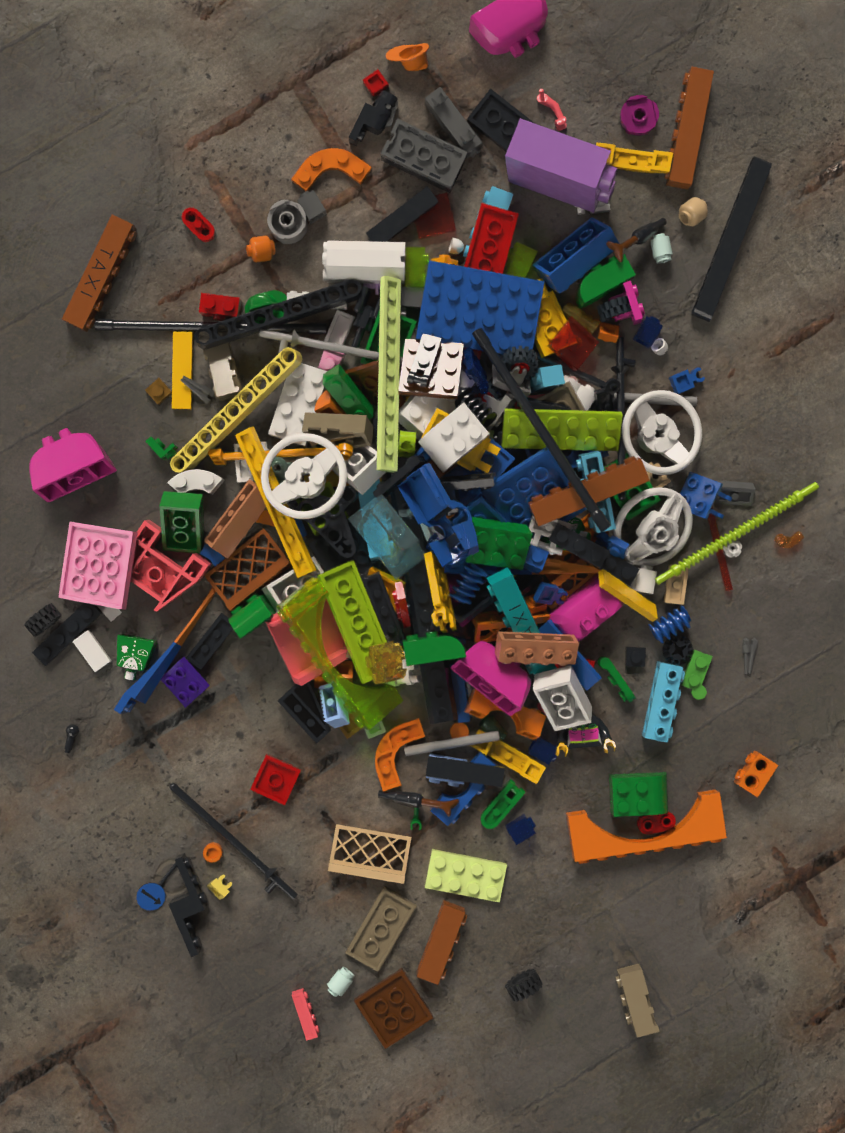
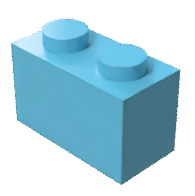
[530,364,565,394]

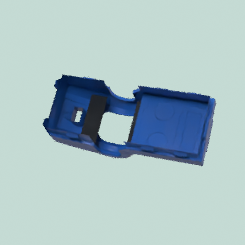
[398,463,479,569]

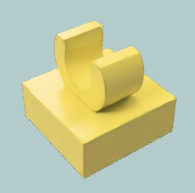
[206,875,232,900]

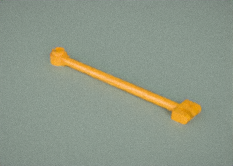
[208,443,353,465]

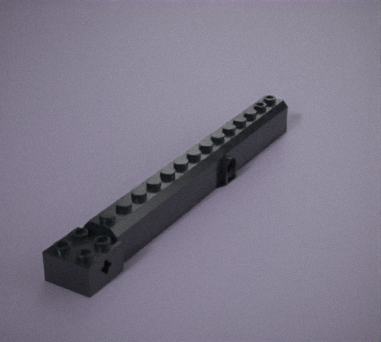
[373,418,458,724]

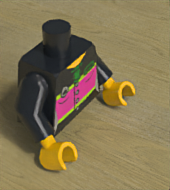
[556,714,616,757]

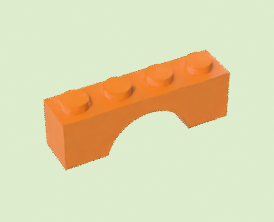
[464,688,546,740]

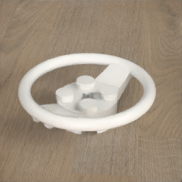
[622,390,702,475]
[261,433,347,519]
[613,487,693,566]

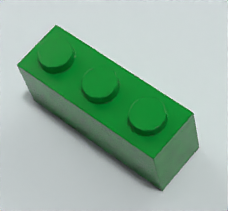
[323,364,373,420]

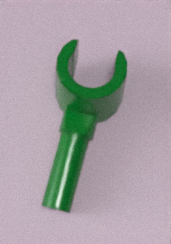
[410,808,422,831]

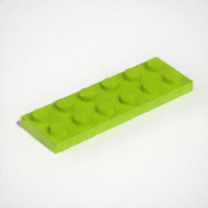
[501,408,623,451]
[317,560,398,684]

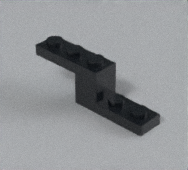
[399,472,497,519]
[548,523,640,586]
[453,574,544,627]
[168,853,208,957]

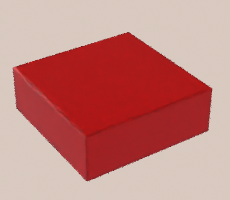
[362,69,389,98]

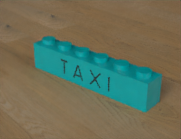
[486,567,557,675]

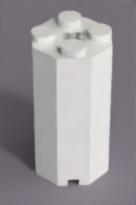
[322,241,405,284]

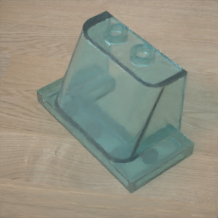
[348,494,425,580]

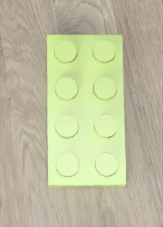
[425,849,507,902]

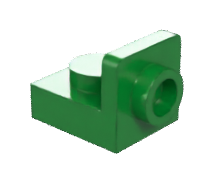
[145,436,178,460]

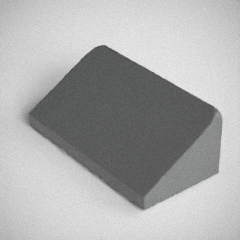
[714,480,756,506]

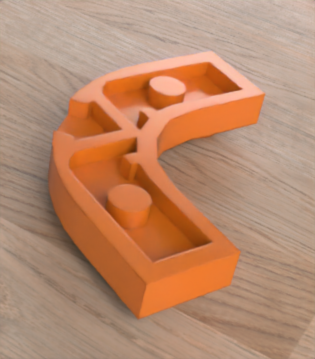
[291,148,372,192]
[375,718,425,791]

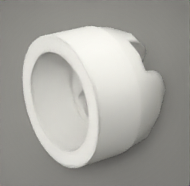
[449,238,464,254]
[651,338,668,355]

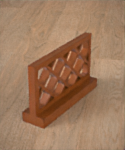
[204,528,292,611]

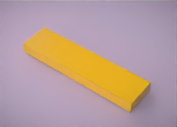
[172,332,193,410]
[598,569,658,622]

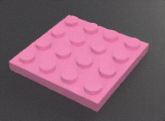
[58,522,138,610]

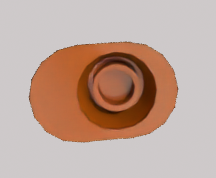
[385,43,429,71]

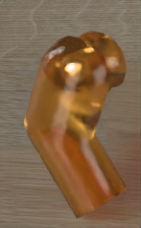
[775,531,804,548]

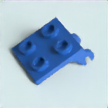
[680,472,732,519]

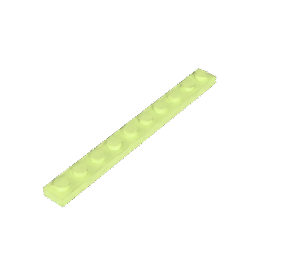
[377,276,401,473]

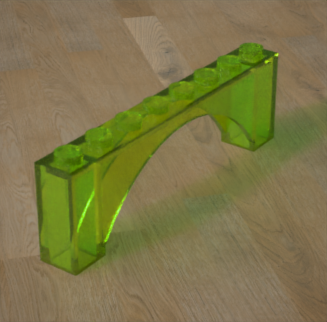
[276,577,404,730]

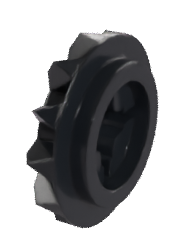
[662,635,694,665]

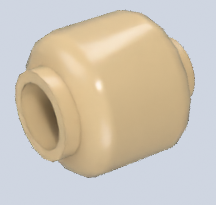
[679,197,708,227]

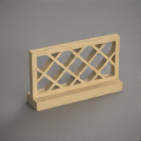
[328,824,411,884]

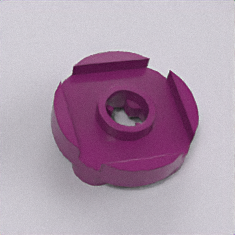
[620,95,659,136]

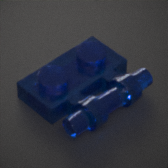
[463,347,489,395]

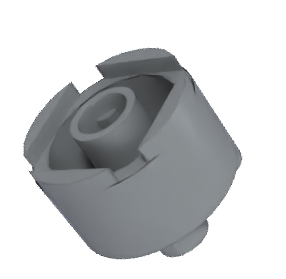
[267,200,308,244]

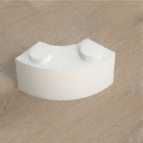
[167,469,225,495]

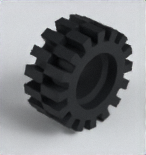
[24,603,62,637]
[505,969,543,1002]

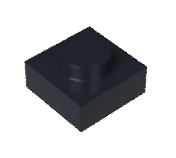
[625,647,646,667]

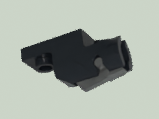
[349,91,398,146]

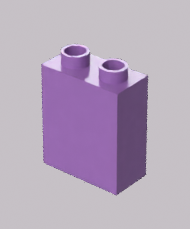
[505,118,618,213]

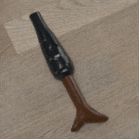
[606,218,667,262]
[378,790,459,817]

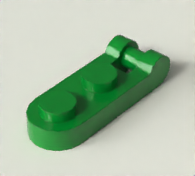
[597,656,636,703]
[480,779,525,829]

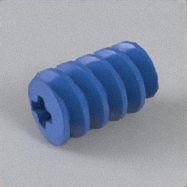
[448,563,488,604]
[648,605,691,644]

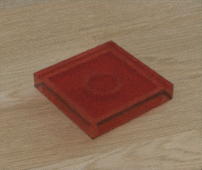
[415,192,456,240]
[547,316,599,372]

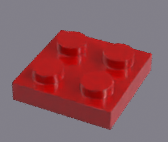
[250,754,301,805]

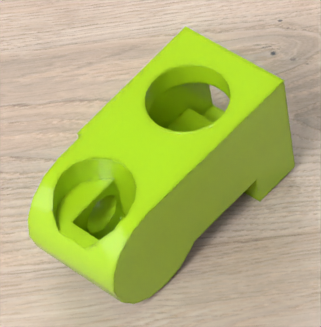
[398,430,416,458]

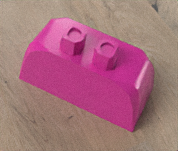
[469,0,548,58]
[29,428,117,502]
[548,573,624,642]
[450,641,531,716]

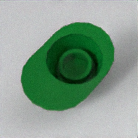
[245,290,287,323]

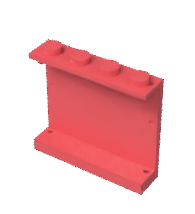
[266,587,348,686]

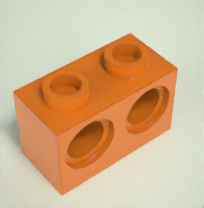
[734,750,779,798]

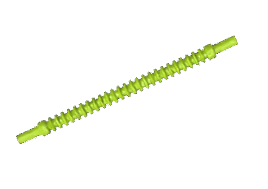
[654,482,819,585]

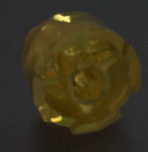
[365,640,407,684]

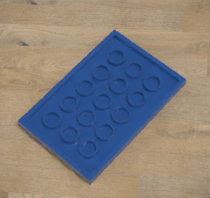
[416,260,545,355]

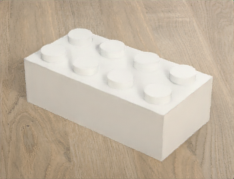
[268,360,327,448]
[398,369,475,440]

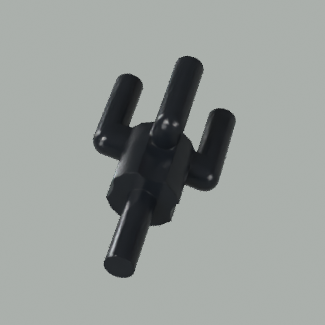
[351,286,380,348]

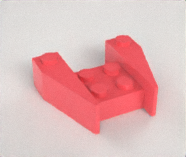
[130,520,212,612]

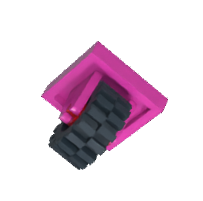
[597,281,645,325]

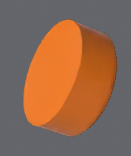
[450,722,469,738]
[203,842,223,863]

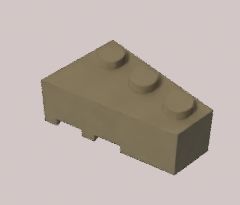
[203,342,242,401]
[302,412,374,449]
[615,964,660,1038]

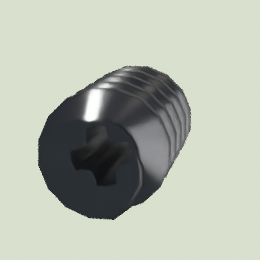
[455,387,497,428]

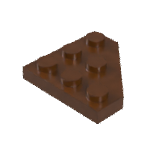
[344,360,405,410]

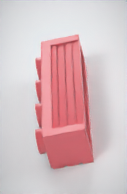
[291,988,320,1041]

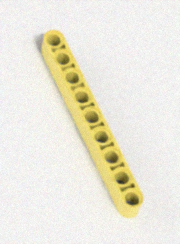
[170,347,302,473]

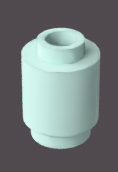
[650,233,673,264]
[327,967,355,997]

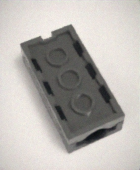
[381,119,468,193]

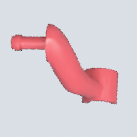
[537,89,567,131]

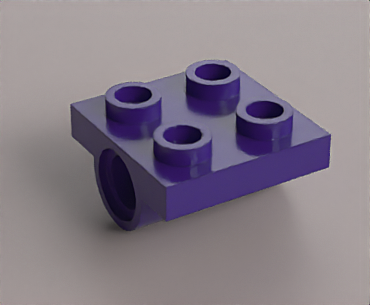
[161,657,210,708]

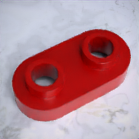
[182,207,216,242]
[637,811,676,835]

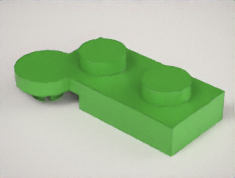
[680,650,713,700]

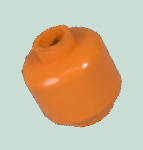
[246,236,275,263]

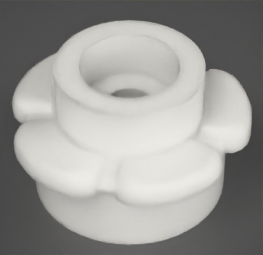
[723,540,742,557]

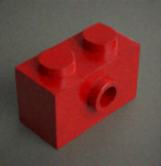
[199,293,242,321]

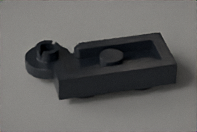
[594,378,621,412]

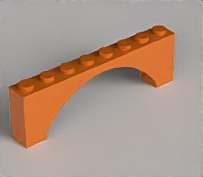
[566,789,727,864]

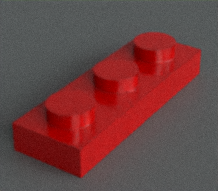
[392,581,411,628]

